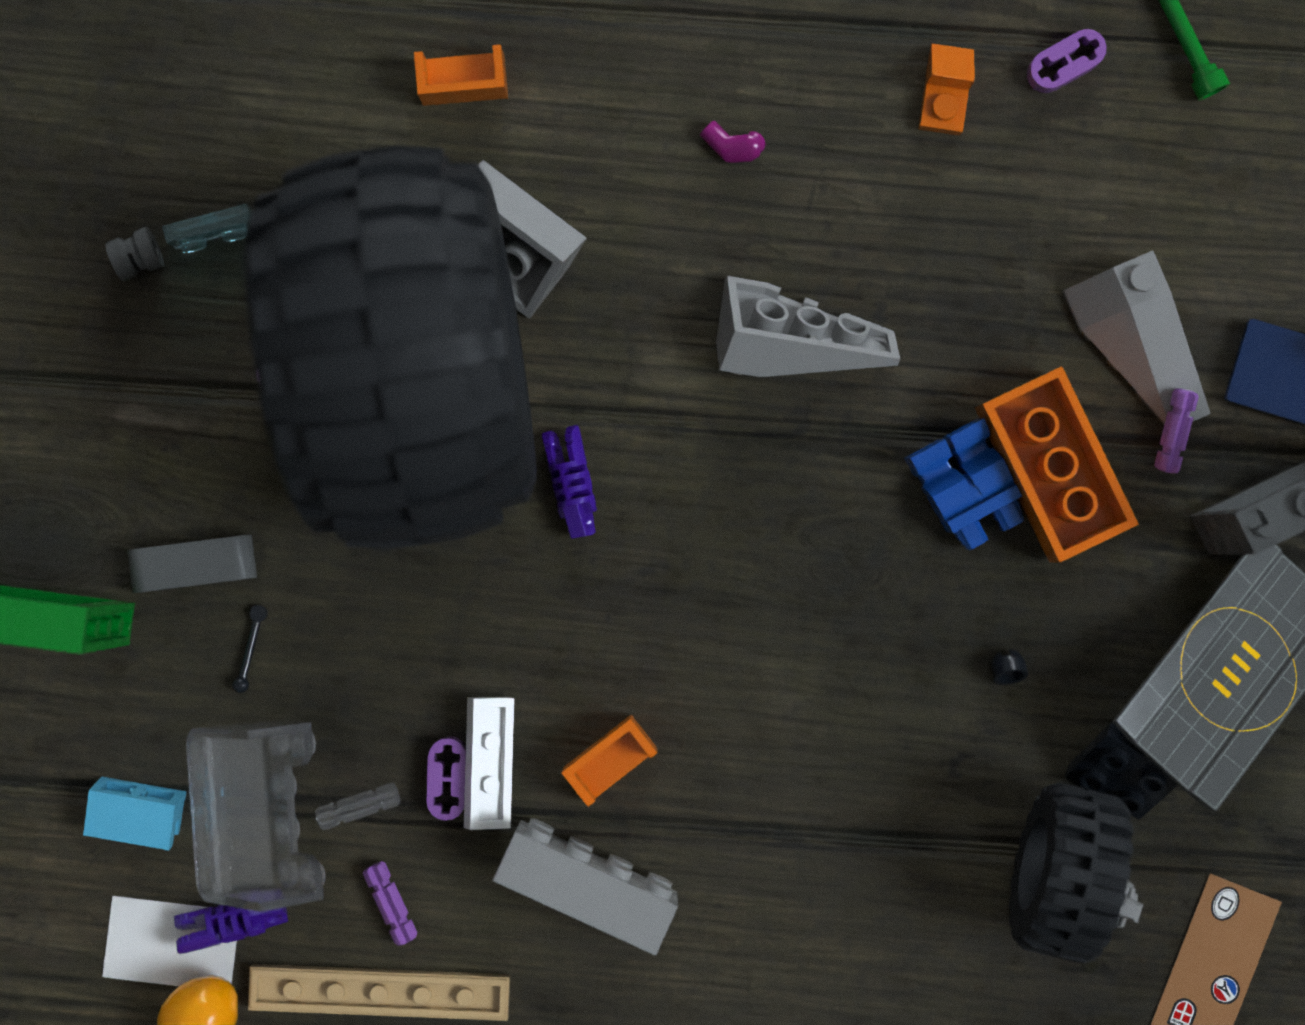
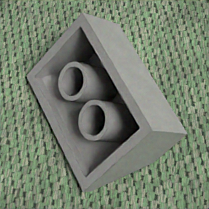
[478,160,587,319]

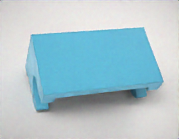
[83,777,186,850]

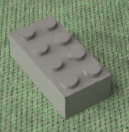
[493,818,678,956]

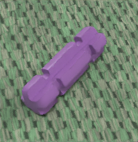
[1155,388,1199,473]
[363,861,417,946]

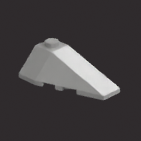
[1062,250,1211,425]
[716,276,900,377]

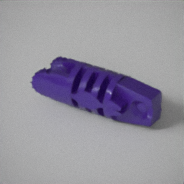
[542,425,597,539]
[174,896,288,954]

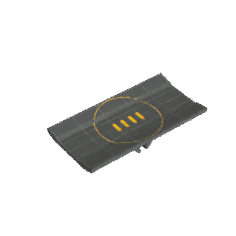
[1112,544,1305,812]

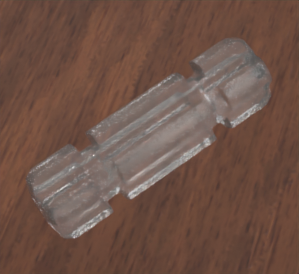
[315,783,400,830]

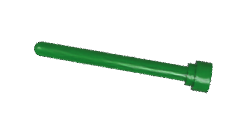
[1159,0,1230,101]

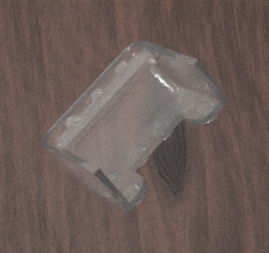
[186,721,325,912]

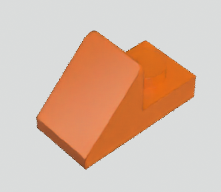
[918,43,975,136]

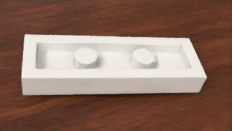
[464,697,514,830]

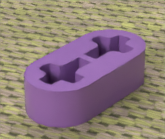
[1027,29,1106,93]
[426,736,466,821]

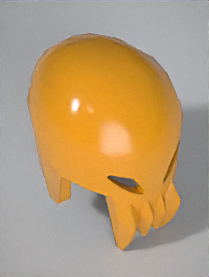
[157,975,238,1025]

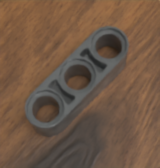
[127,535,257,594]

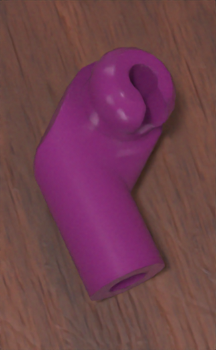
[699,120,765,163]

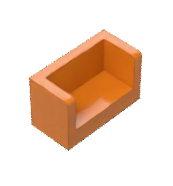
[414,44,508,106]
[561,715,658,807]

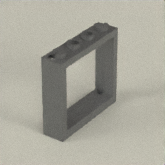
[1190,460,1305,555]

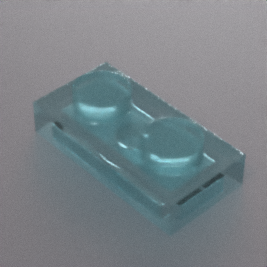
[162,204,252,253]

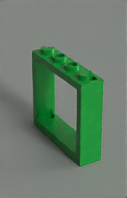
[0,585,135,654]

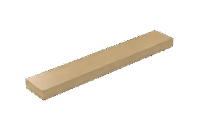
[248,964,510,1021]

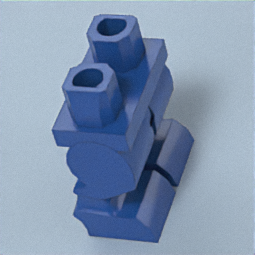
[904,418,1024,550]

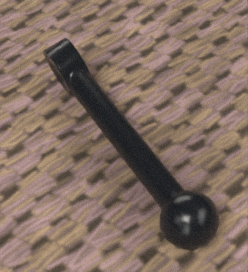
[232,605,268,693]

